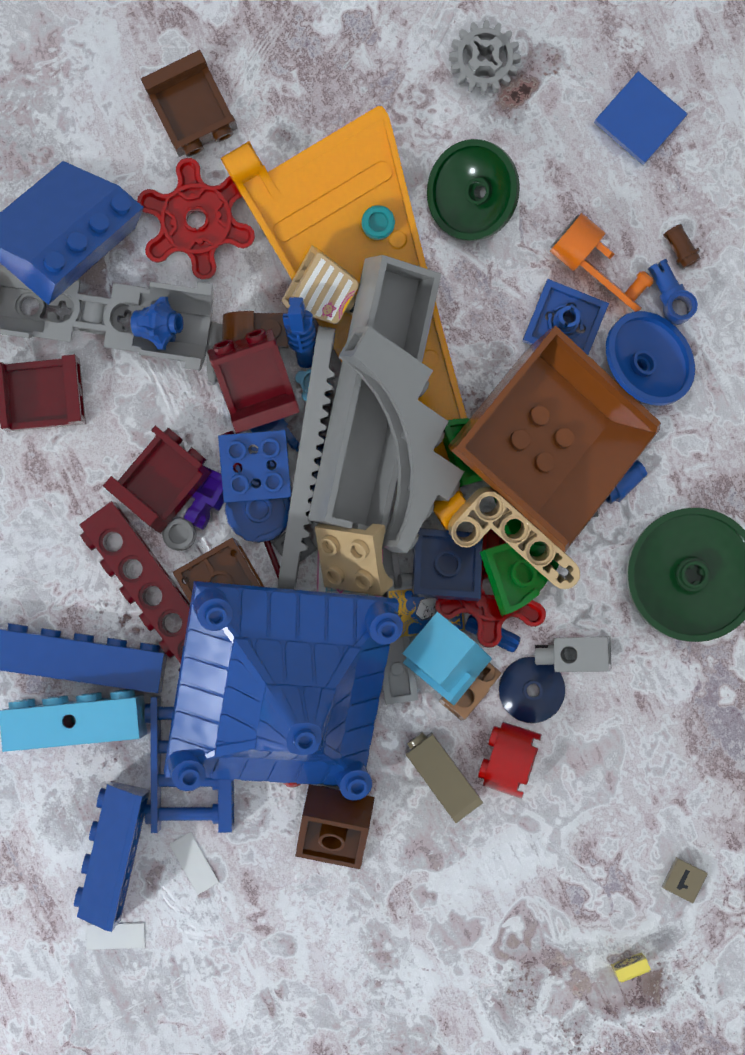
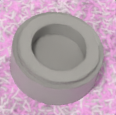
[162,517,196,551]

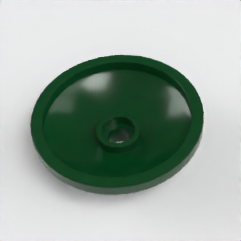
[427,139,520,241]

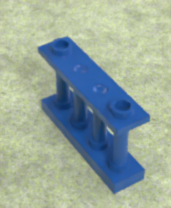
[145,696,234,833]

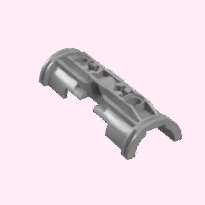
[0,263,214,371]

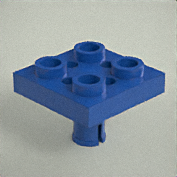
[522,279,609,355]
[218,430,292,503]

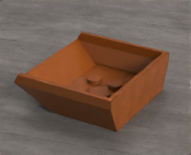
[448,325,661,553]

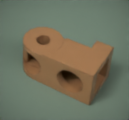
[439,662,501,721]

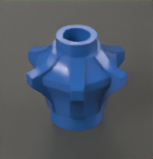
[131,297,184,350]

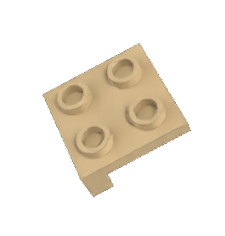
[315,523,393,596]

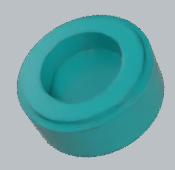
[361,205,395,240]

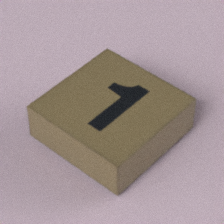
[662,857,708,903]

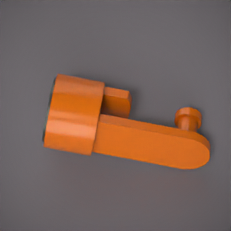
[550,213,653,312]

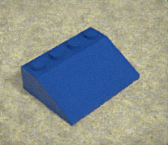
[0,161,144,305]

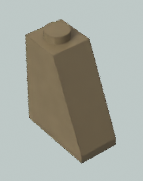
[405,732,483,823]

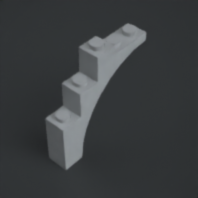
[339,326,464,554]

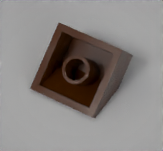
[295,784,375,869]

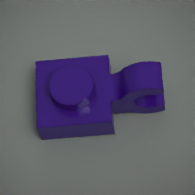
[184,466,224,530]

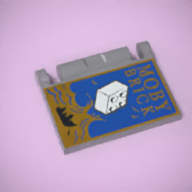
[385,573,466,638]

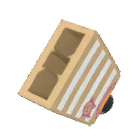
[281,245,359,324]

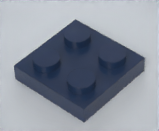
[412,528,483,601]

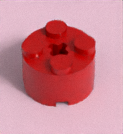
[478,722,542,799]

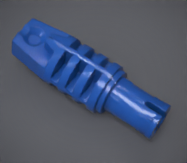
[283,297,317,368]

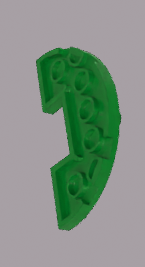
[443,418,559,616]

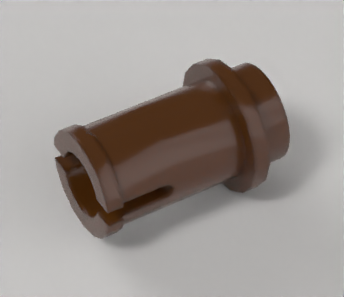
[663,224,701,269]

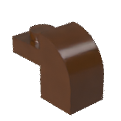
[222,311,289,348]

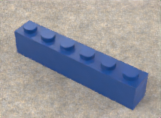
[0,623,167,693]

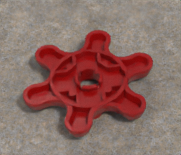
[137,158,255,280]
[435,529,546,648]

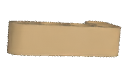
[448,487,580,589]

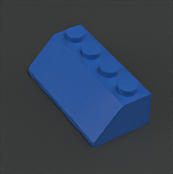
[74,781,150,932]

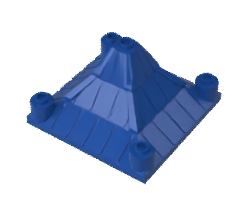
[164,581,403,800]

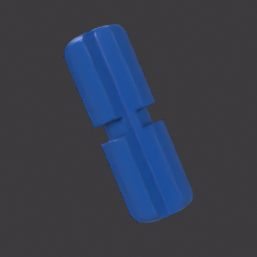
[465,615,521,652]

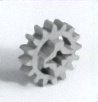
[449,20,521,95]

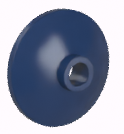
[499,657,565,723]

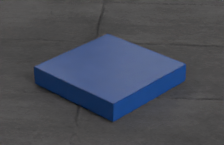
[594,71,688,165]

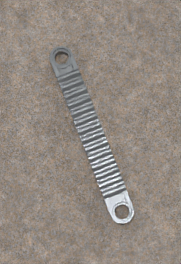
[278,326,336,590]

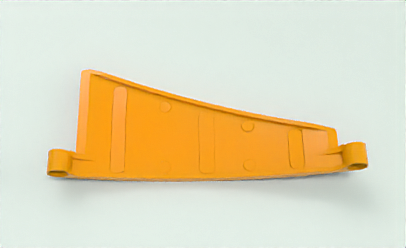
[221,106,467,530]

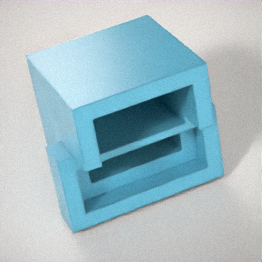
[402,612,492,705]

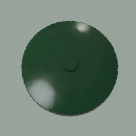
[626,508,745,642]

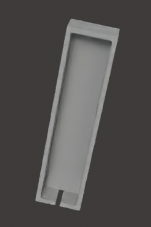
[308,255,441,537]

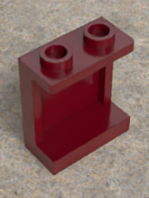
[208,329,300,434]
[0,354,86,432]
[103,425,212,534]

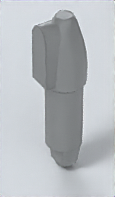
[207,322,223,385]

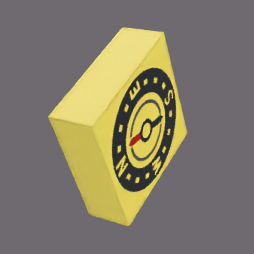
[611,952,651,983]

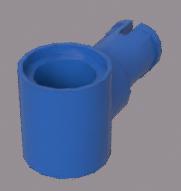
[648,259,698,325]

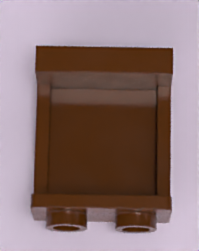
[140,50,238,157]

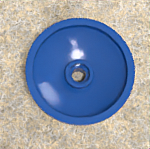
[606,311,695,406]

